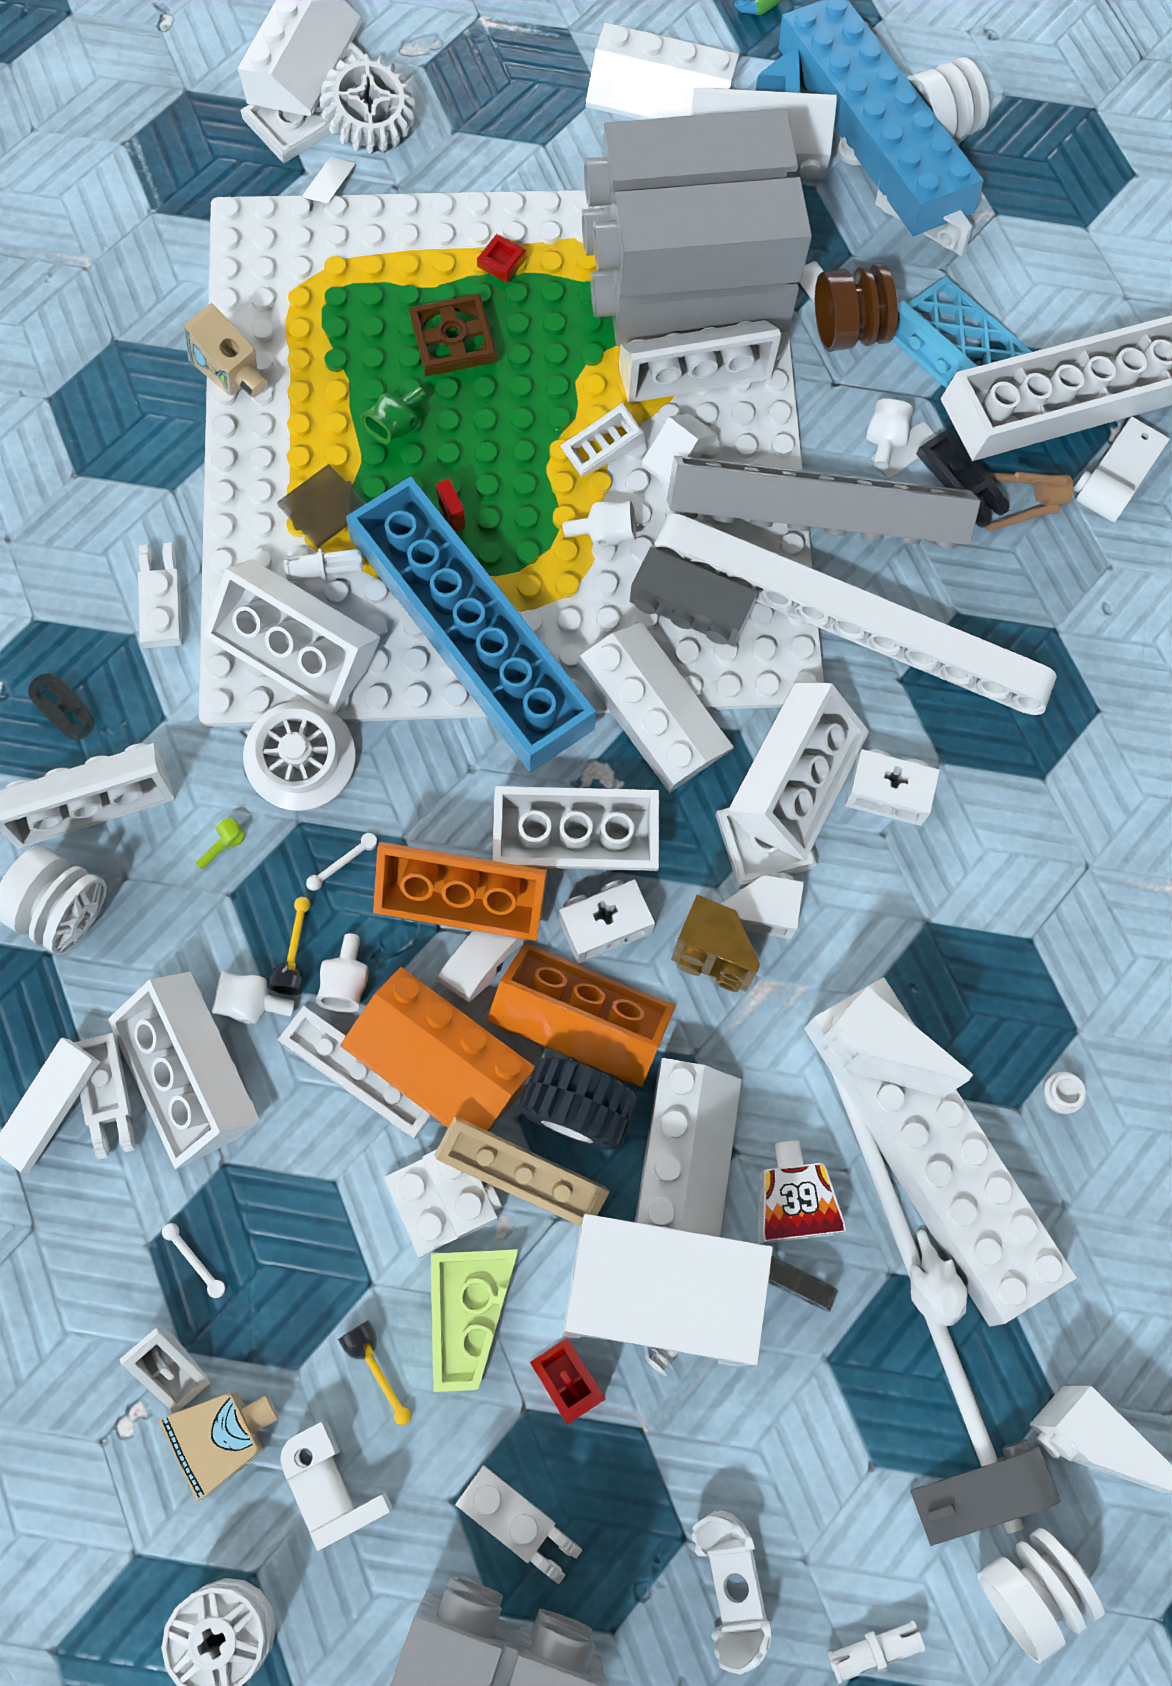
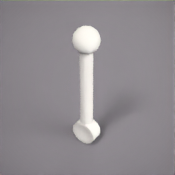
[306,833,377,891]
[162,1223,226,1298]

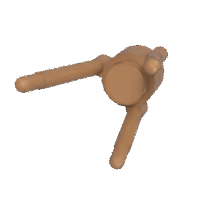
[986,472,1073,531]

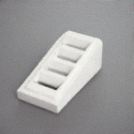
[561,403,646,477]

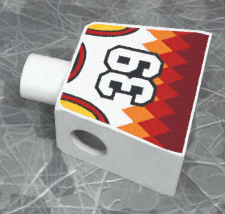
[758,1141,846,1245]

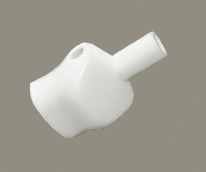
[866,399,913,469]
[563,500,636,547]
[315,933,369,1012]
[211,970,294,1024]

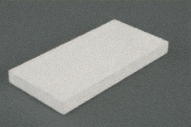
[241,42,371,163]

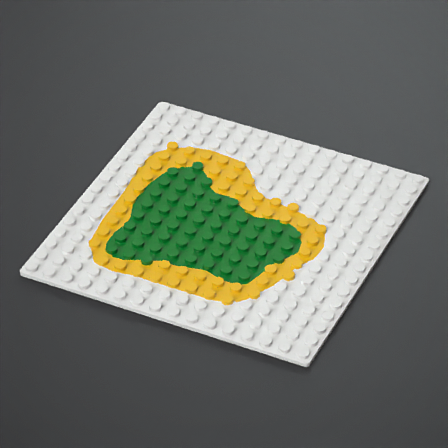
[199,190,824,727]

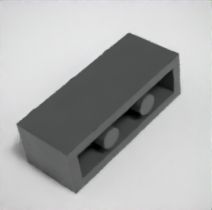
[629,546,758,647]

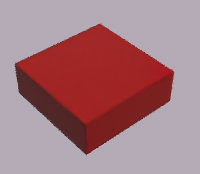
[477,233,527,283]
[436,478,466,533]

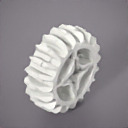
[320,53,416,154]

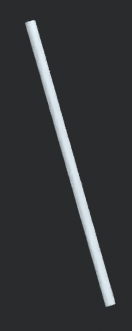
[832,1073,1024,1534]

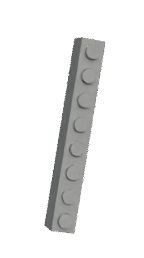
[667,455,981,548]

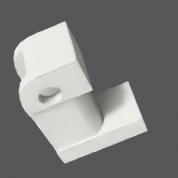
[280,1421,393,1551]

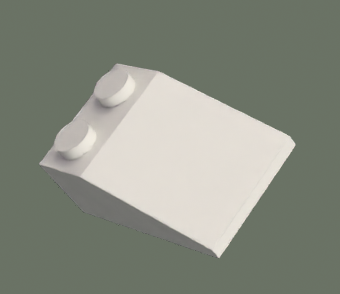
[817,986,973,1097]
[1029,1386,1172,1494]

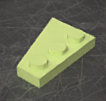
[431,1249,518,1392]

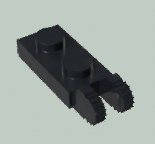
[916,429,1010,528]

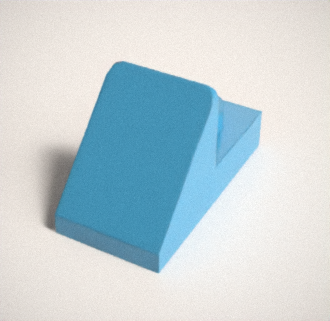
[755,48,800,93]

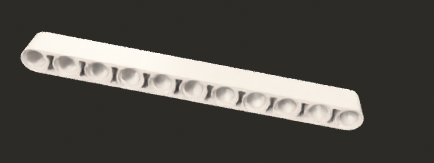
[653,514,1057,715]

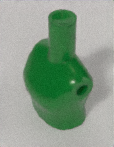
[361,387,426,444]

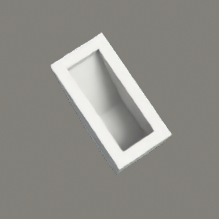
[721,873,804,939]

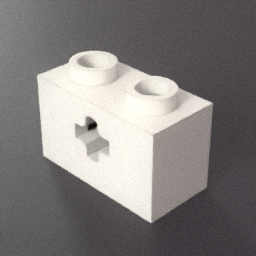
[844,749,940,826]
[558,879,655,964]

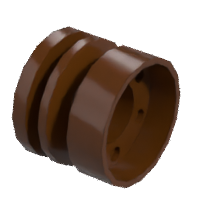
[814,263,898,352]

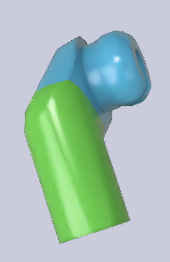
[734,0,783,15]

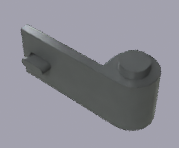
[910,1439,1061,1546]

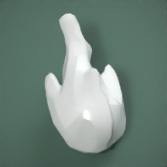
[910,1230,968,1326]

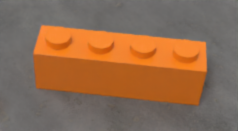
[373,842,548,941]
[486,942,676,1087]
[340,967,535,1132]

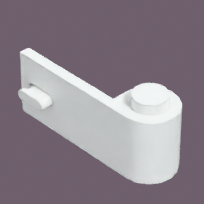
[1073,416,1170,524]

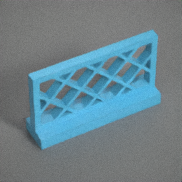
[893,276,1032,389]

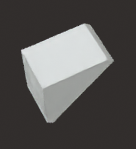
[641,413,718,487]
[119,1328,211,1413]

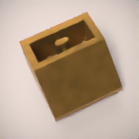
[671,894,760,992]

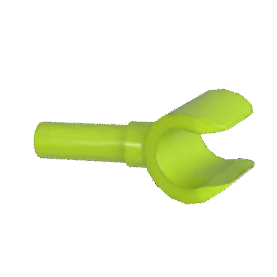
[196,818,244,870]

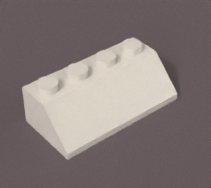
[238,0,362,117]
[586,23,739,120]
[690,87,837,180]
[619,320,781,403]
[203,559,381,715]
[578,622,734,793]
[728,683,869,861]
[0,743,175,849]
[492,786,659,871]
[108,972,260,1169]
[635,1058,742,1237]

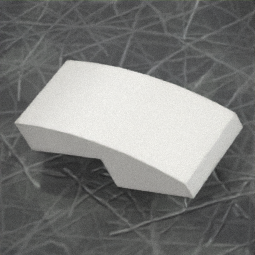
[438,930,523,1003]

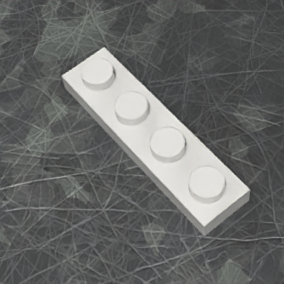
[278,1006,432,1140]

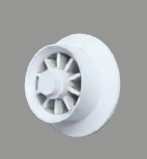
[243,701,356,811]

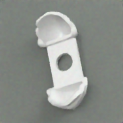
[692,1510,772,1675]

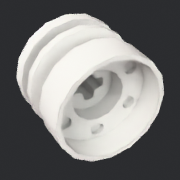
[907,57,989,140]
[0,845,107,956]
[977,1528,1105,1665]
[161,1578,276,1686]

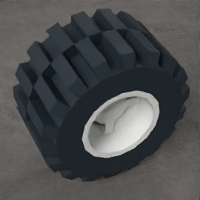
[518,1057,638,1150]

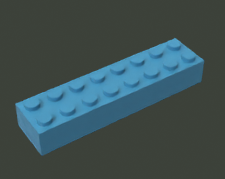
[778,0,984,237]
[346,476,596,773]

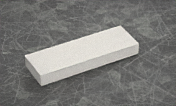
[0,1038,100,1173]

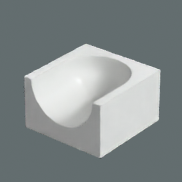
[562,1214,773,1366]

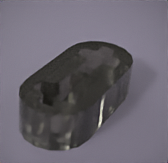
[28,673,95,740]
[768,1256,839,1312]

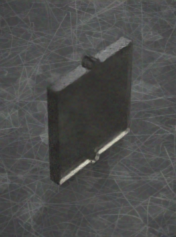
[277,464,367,548]

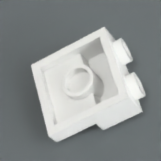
[383,1150,502,1258]

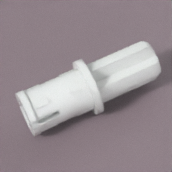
[284,549,363,581]

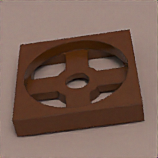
[409,293,497,377]

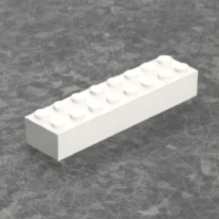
[941,315,1172,461]
[804,977,1077,1327]

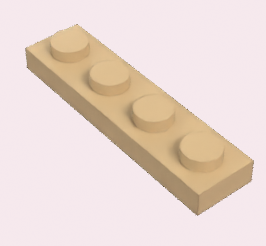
[434,1116,609,1226]

